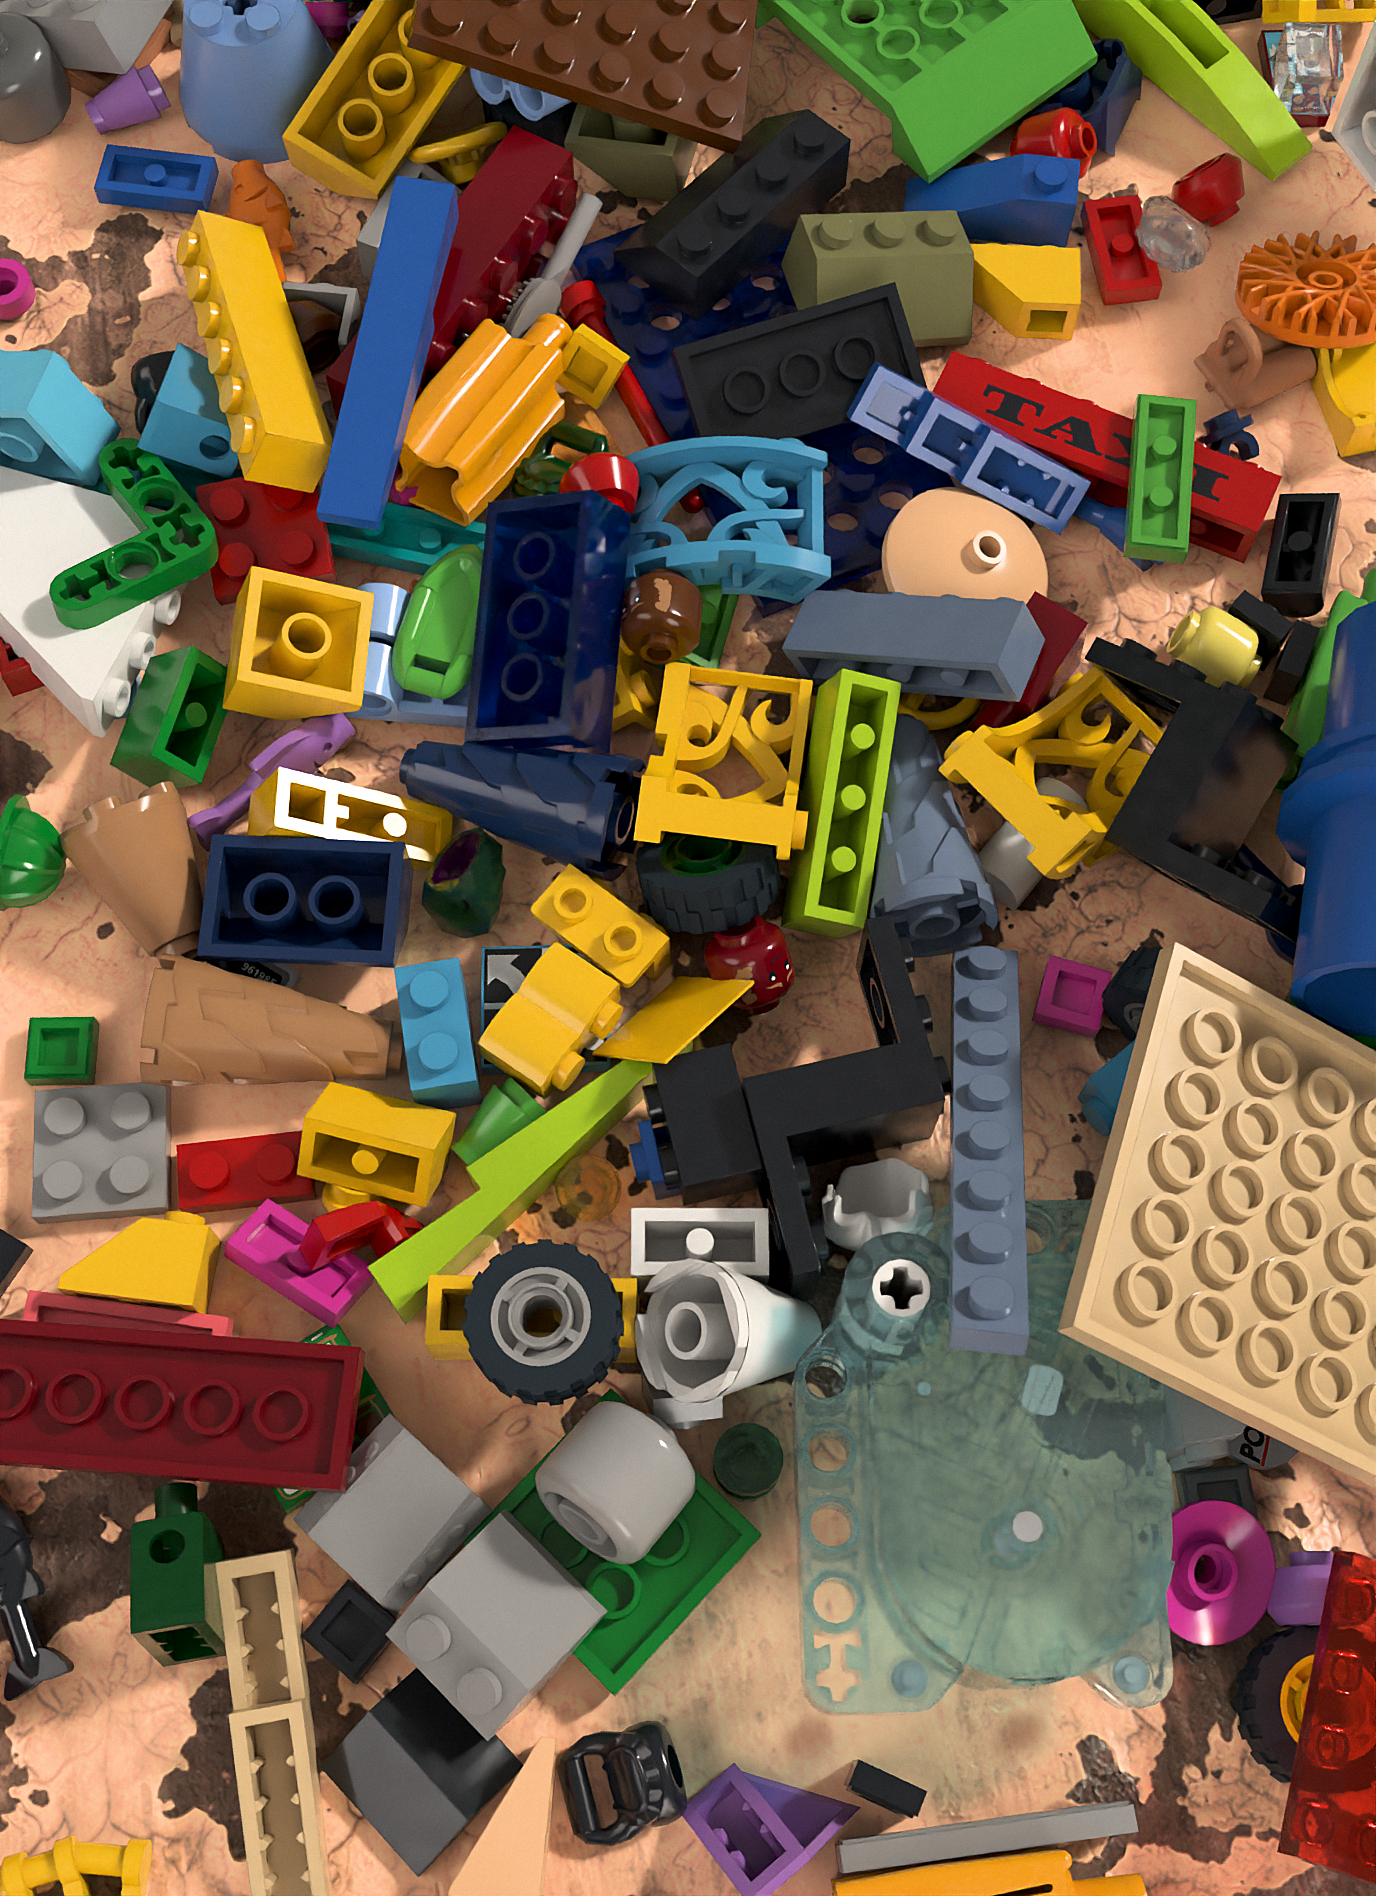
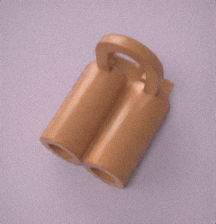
[1193,317,1317,410]

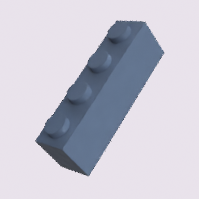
[782,589,1045,702]

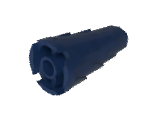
[399,741,647,882]

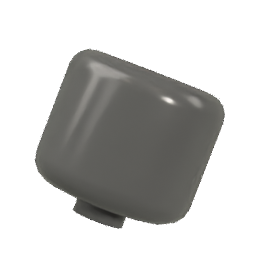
[0,12,71,144]

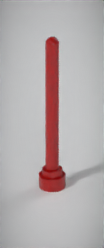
[559,280,704,514]

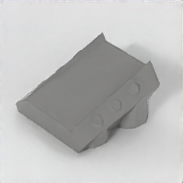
[293,1413,492,1616]

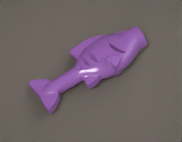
[187,713,356,852]

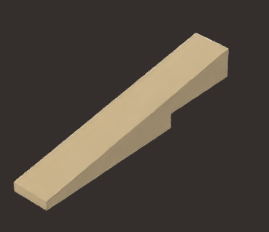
[215,1548,332,1896]

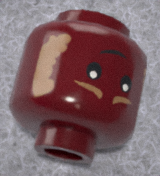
[704,916,795,1015]

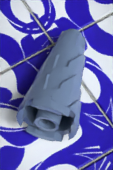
[868,714,999,958]

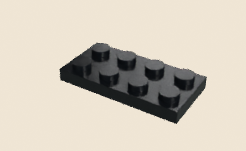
[670,282,928,440]

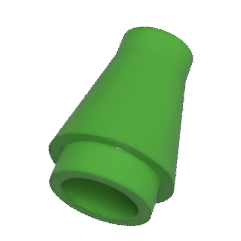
[451,1077,547,1166]

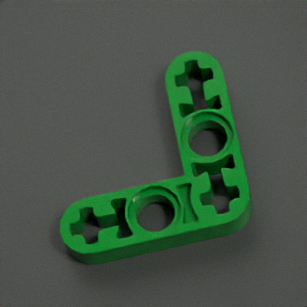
[49,438,219,630]

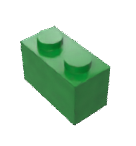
[110,645,228,789]

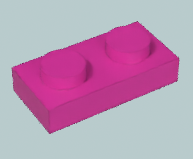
[224,1198,374,1329]

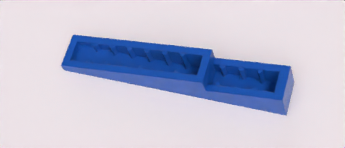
[316,175,459,531]

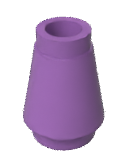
[84,64,171,135]

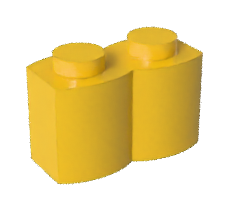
[477,941,623,1100]

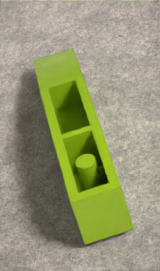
[1072,0,1313,182]

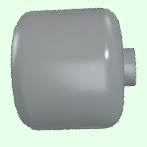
[535,1401,695,1565]

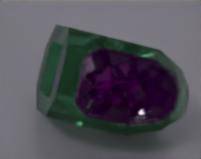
[421,827,507,939]

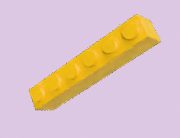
[176,210,333,493]

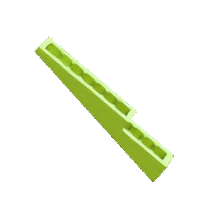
[368,1040,693,1325]

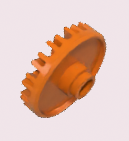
[1235,230,1376,349]

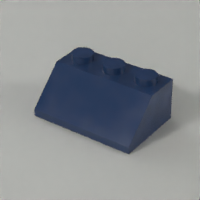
[197,834,414,968]

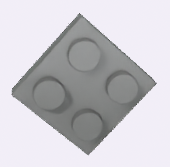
[32,1082,171,1224]

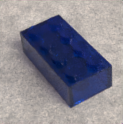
[464,489,631,754]

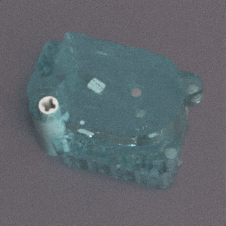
[791,1200,1175,1716]

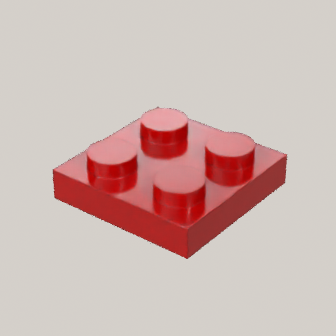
[196,476,338,606]

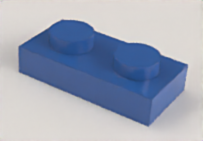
[94,144,219,215]

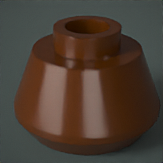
[288,300,342,376]

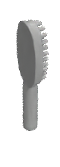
[498,192,603,339]

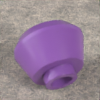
[1267,1551,1368,1628]

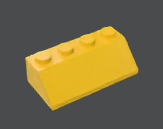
[282,0,467,200]

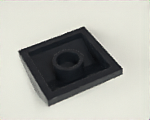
[320,1668,524,1877]

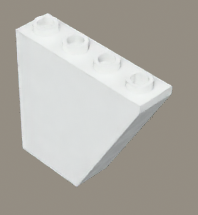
[0,466,199,738]

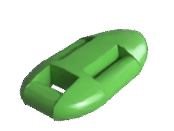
[391,544,497,700]

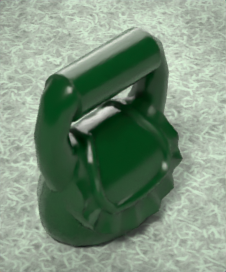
[511,421,609,523]

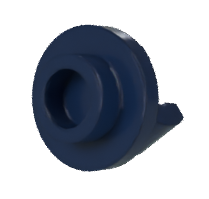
[1196,408,1259,461]

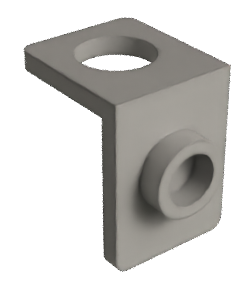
[281,281,363,354]

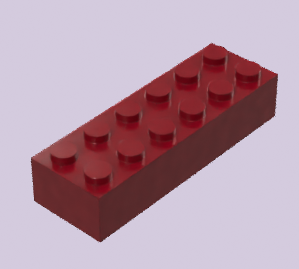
[325,125,578,422]

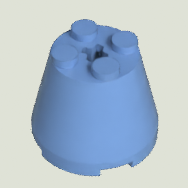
[179,0,335,164]

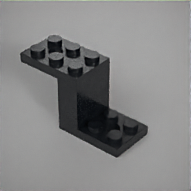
[1084,637,1302,944]
[742,914,951,1301]

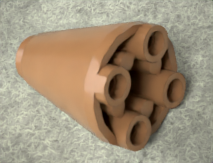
[59,781,203,968]

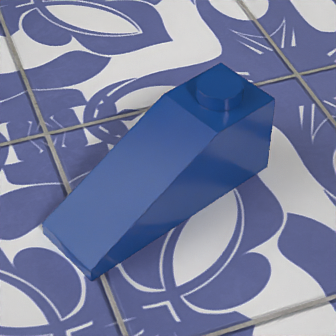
[903,153,1080,248]

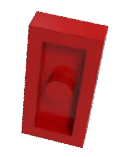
[1080,195,1163,306]
[176,1131,316,1214]

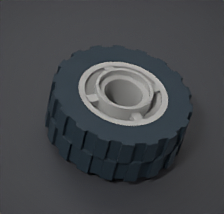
[462,1239,624,1406]

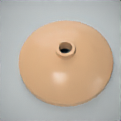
[881,487,1050,604]

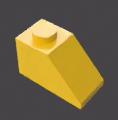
[57,1211,222,1314]

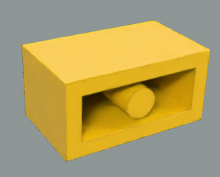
[297,1081,456,1208]

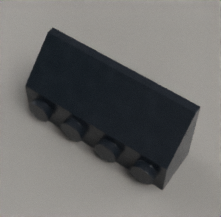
[613,109,851,321]

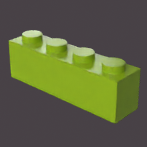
[781,668,902,939]

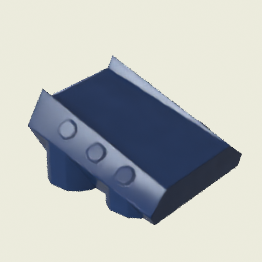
[1013,39,1142,156]

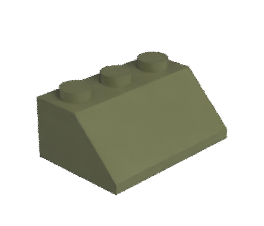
[564,103,698,202]
[781,210,974,347]

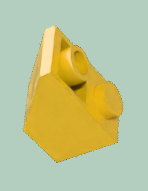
[970,243,1081,340]

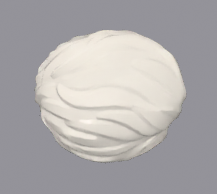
[820,1158,936,1257]

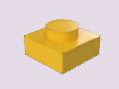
[555,323,630,410]

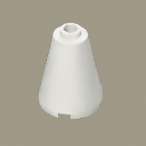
[634,1258,822,1403]

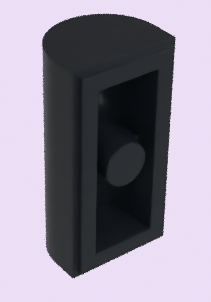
[1261,493,1342,618]

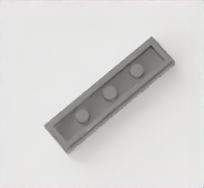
[835,1801,1139,1874]

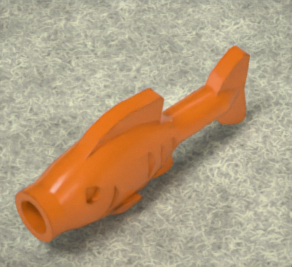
[225,160,297,284]

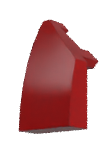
[299,1200,425,1271]

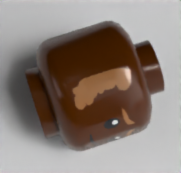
[621,568,703,665]

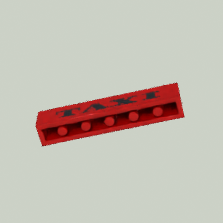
[932,351,1282,563]

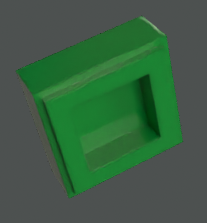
[24,1016,100,1086]

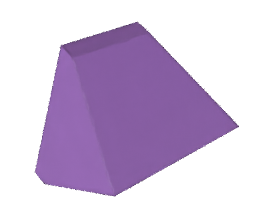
[682,1762,861,1896]

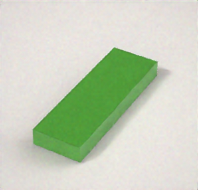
[1123,394,1197,564]

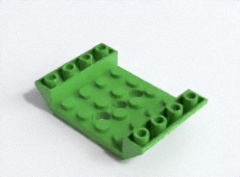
[755,0,1098,184]

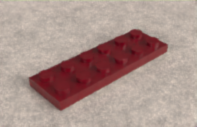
[0,1319,365,1494]

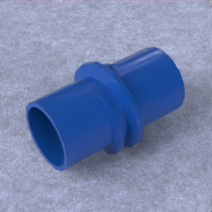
[1276,601,1376,1038]

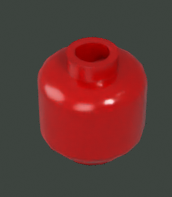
[1010,107,1097,179]

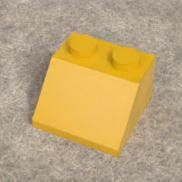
[222,566,374,721]

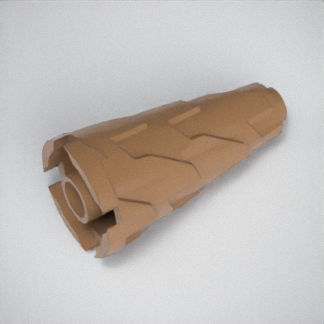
[140,954,404,1086]

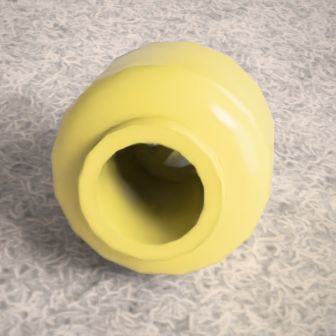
[1166,606,1262,688]

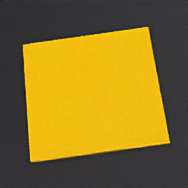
[592,976,755,1064]

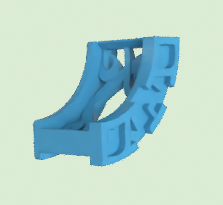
[579,436,831,618]

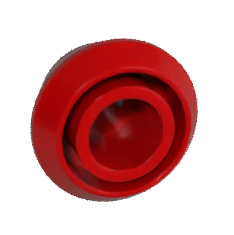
[1170,152,1245,227]
[559,452,640,531]

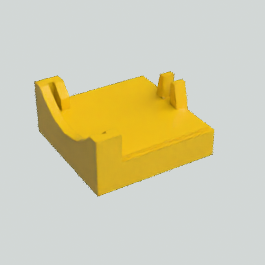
[1309,342,1376,458]

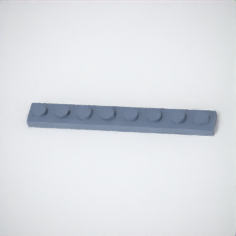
[949,945,1030,1356]

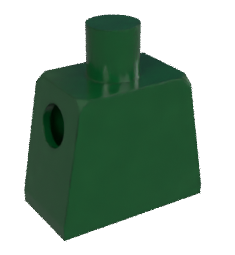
[130,1482,226,1667]

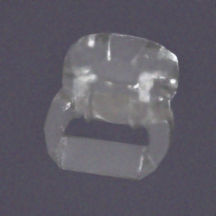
[1134,195,1212,274]

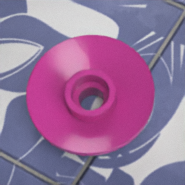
[1145,1499,1276,1646]

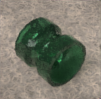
[713,1423,783,1502]

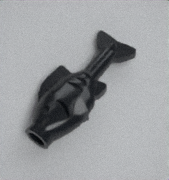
[0,1495,74,1701]

